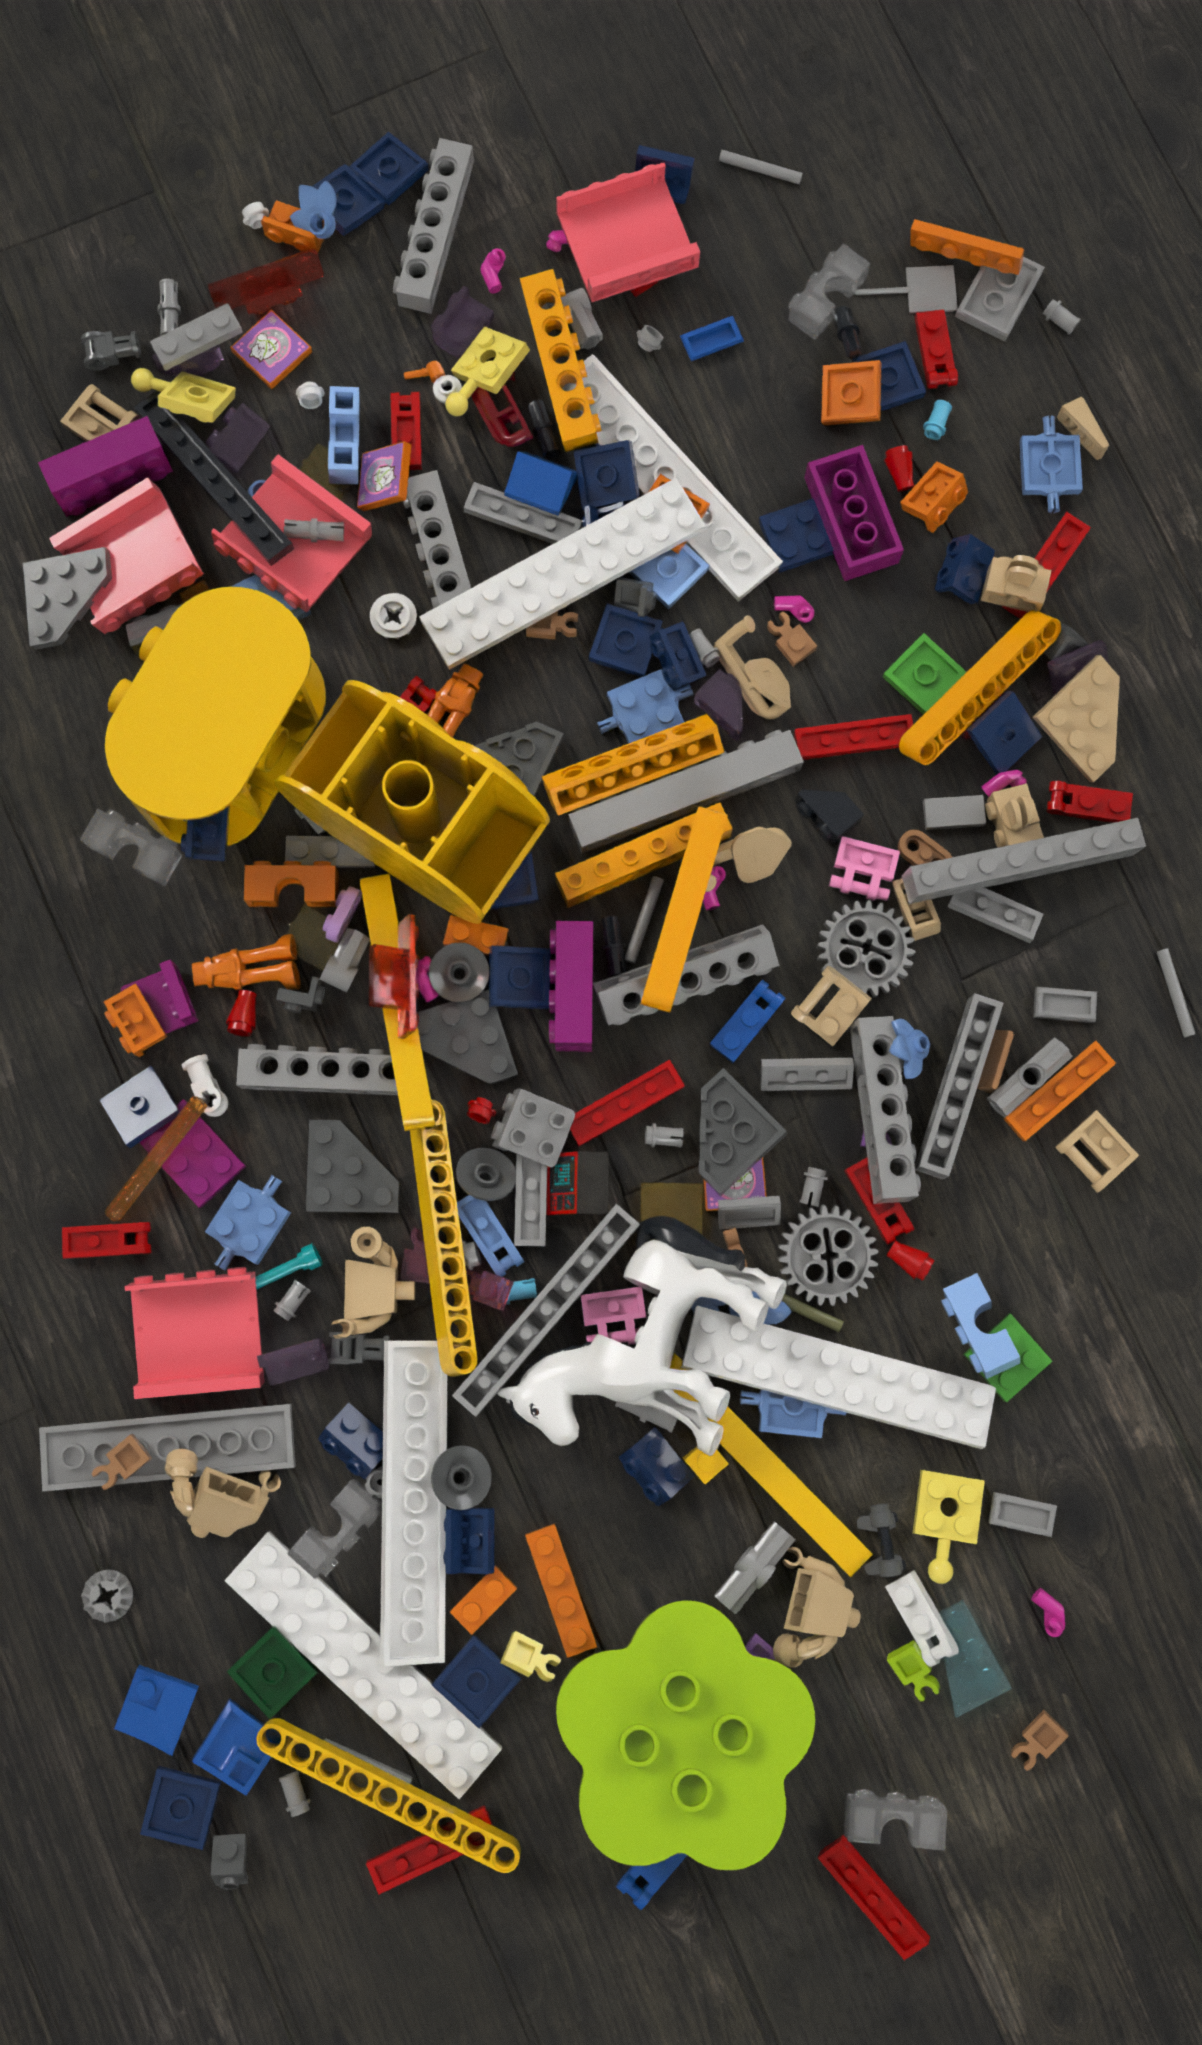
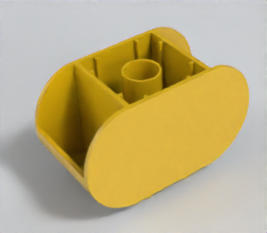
[105,587,326,846]
[275,680,550,924]

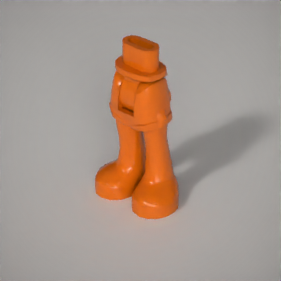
[427,664,483,738]
[192,934,300,990]

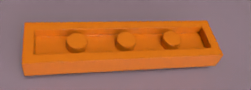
[910,219,1024,275]
[1004,1041,1116,1142]
[525,1523,597,1658]

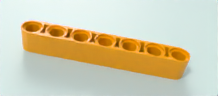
[899,610,1061,765]
[641,806,728,1013]

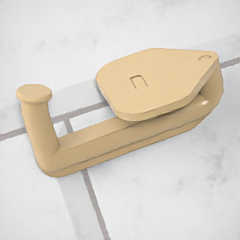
[714,615,791,720]
[706,827,792,892]

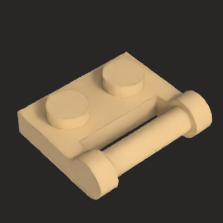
[60,384,140,442]
[791,966,872,1046]
[1055,1110,1139,1193]

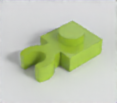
[887,1640,940,1701]

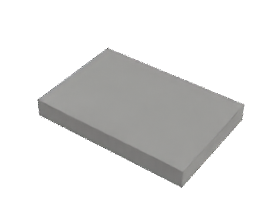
[955,257,1045,342]

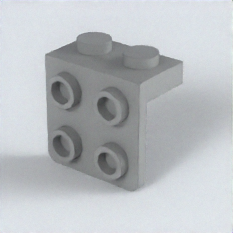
[491,1089,575,1167]

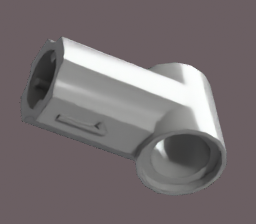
[561,287,603,350]
[320,928,370,993]

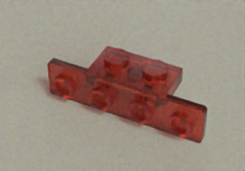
[208,248,324,314]
[369,914,419,1039]

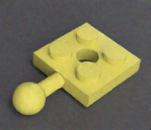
[445,327,530,416]
[131,368,236,423]
[913,1470,985,1584]

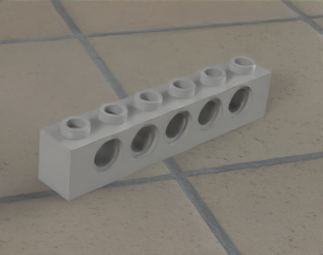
[393,138,474,314]
[403,470,471,609]
[593,924,779,1026]
[915,993,1004,1179]
[849,1016,921,1204]
[236,1044,425,1095]

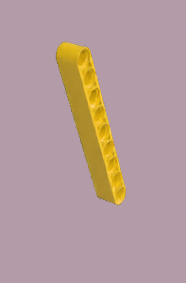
[360,873,436,1131]
[410,1100,477,1377]
[670,1353,873,1577]
[256,1718,521,1873]

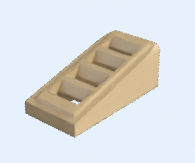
[1057,397,1109,460]
[892,878,941,941]

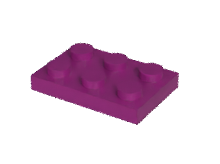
[139,1099,246,1208]

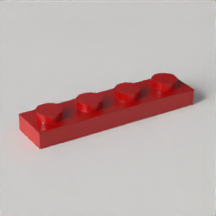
[1002,512,1091,619]
[794,714,913,760]
[570,1060,685,1147]
[366,1805,494,1895]
[817,1835,930,1960]

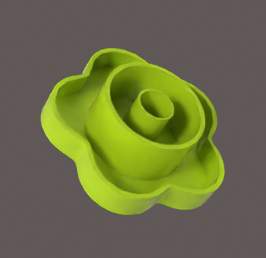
[556,1601,815,1870]

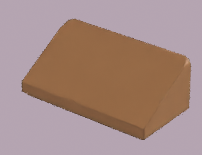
[977,1030,1014,1093]

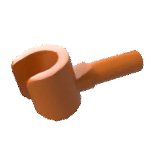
[404,361,445,383]

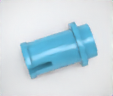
[923,400,952,440]
[498,1278,537,1305]

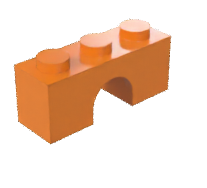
[244,861,339,907]

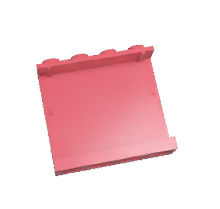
[556,163,700,303]
[211,454,372,613]
[49,478,203,634]
[125,1267,265,1399]

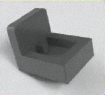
[614,577,656,617]
[276,977,325,1013]
[211,1834,248,1890]

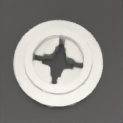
[370,593,417,640]

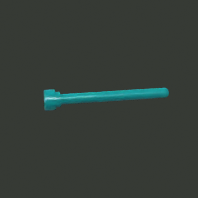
[256,1243,323,1290]

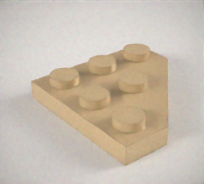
[1033,655,1120,782]

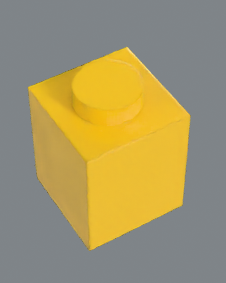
[683,1446,729,1484]

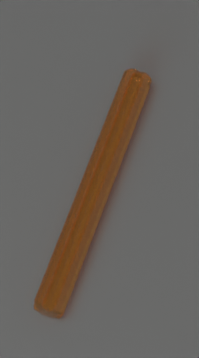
[105,1096,207,1221]

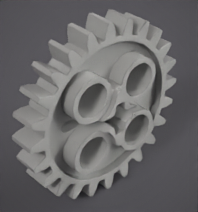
[816,900,915,998]
[777,1205,879,1306]

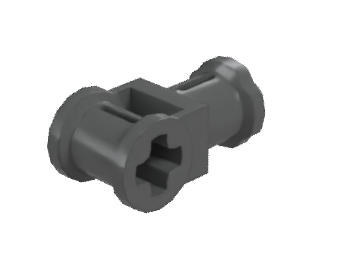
[81,331,141,371]
[328,1332,390,1364]

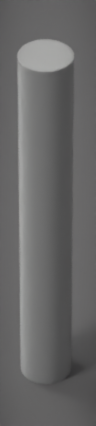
[719,150,803,185]
[624,876,664,964]
[1157,948,1196,1038]

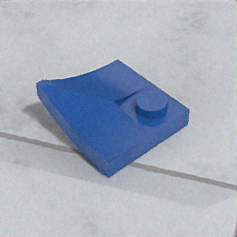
[114,1665,199,1756]
[192,1698,281,1795]

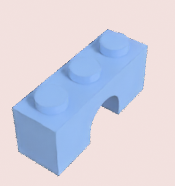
[328,386,360,485]
[941,1273,1020,1379]

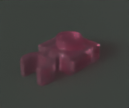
[400,1228,430,1284]
[466,1269,514,1311]

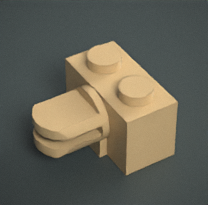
[981,555,1052,612]
[985,783,1044,848]

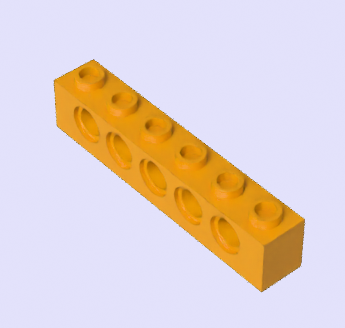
[520,269,602,452]
[542,714,724,816]
[555,802,733,908]

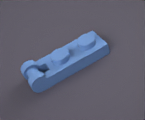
[457,1195,524,1278]

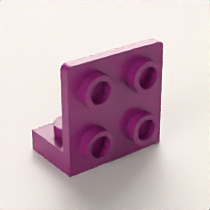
[121,959,199,1034]

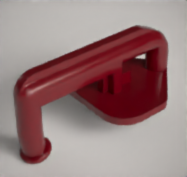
[471,371,533,447]

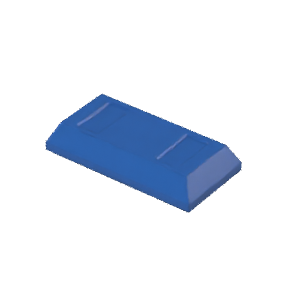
[680,316,744,361]

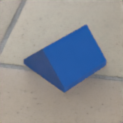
[504,451,577,516]

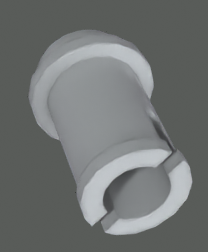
[1043,299,1081,335]
[689,628,720,668]
[645,1123,683,1148]
[800,1167,828,1207]
[274,1280,311,1321]
[279,1771,311,1817]

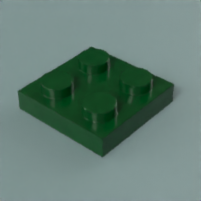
[227,1625,318,1719]

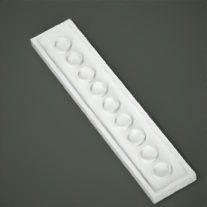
[549,354,783,602]
[419,478,706,670]
[681,1306,996,1449]
[380,1341,447,1667]
[225,1531,502,1799]

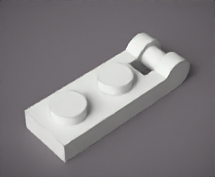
[885,1570,959,1667]

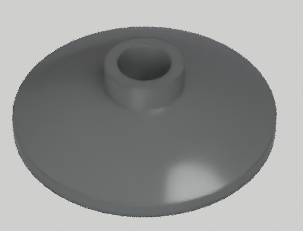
[429,943,489,1003]
[456,1148,516,1201]
[431,1446,492,1510]

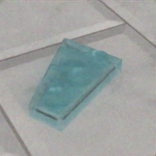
[939,1599,1012,1718]

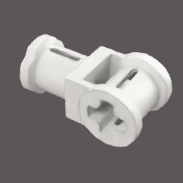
[182,1054,228,1117]

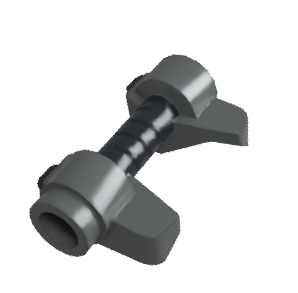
[857,1503,906,1577]

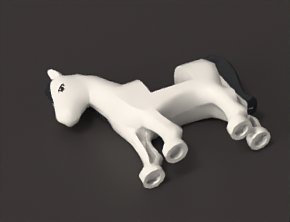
[498,1216,787,1456]

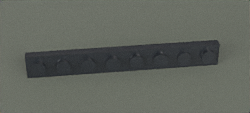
[134,391,294,566]

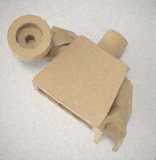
[332,1227,415,1339]
[165,1449,281,1538]
[773,1547,861,1668]

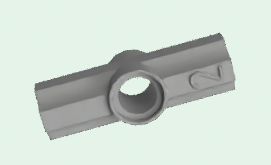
[987,1037,1073,1118]
[714,1521,796,1614]

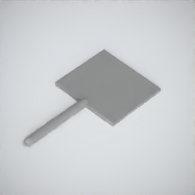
[854,265,958,314]

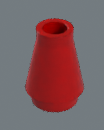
[884,445,914,492]
[226,990,257,1037]
[887,1241,935,1281]

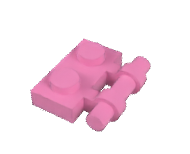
[829,836,900,901]
[581,1287,646,1345]

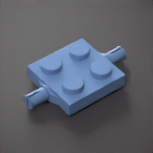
[1020,416,1083,513]
[597,669,694,744]
[205,1175,291,1271]
[740,1389,846,1438]

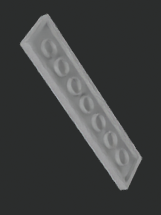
[39,1404,296,1492]

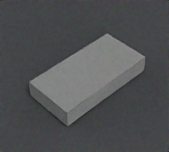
[923,795,986,830]
[1033,987,1097,1023]
[718,1196,781,1229]
[988,1492,1057,1537]

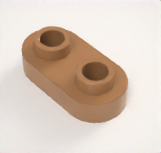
[898,830,952,866]

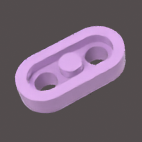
[323,886,362,943]

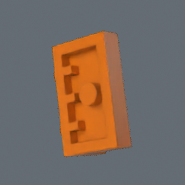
[261,200,324,254]
[900,461,968,533]
[104,983,168,1057]

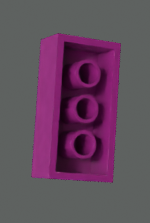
[38,416,173,517]
[804,445,904,581]
[549,921,593,1052]

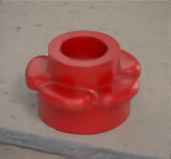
[467,1097,496,1124]

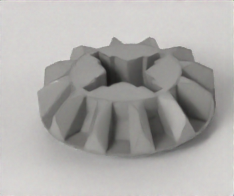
[81,1570,133,1623]

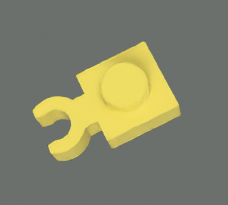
[500,1631,561,1682]

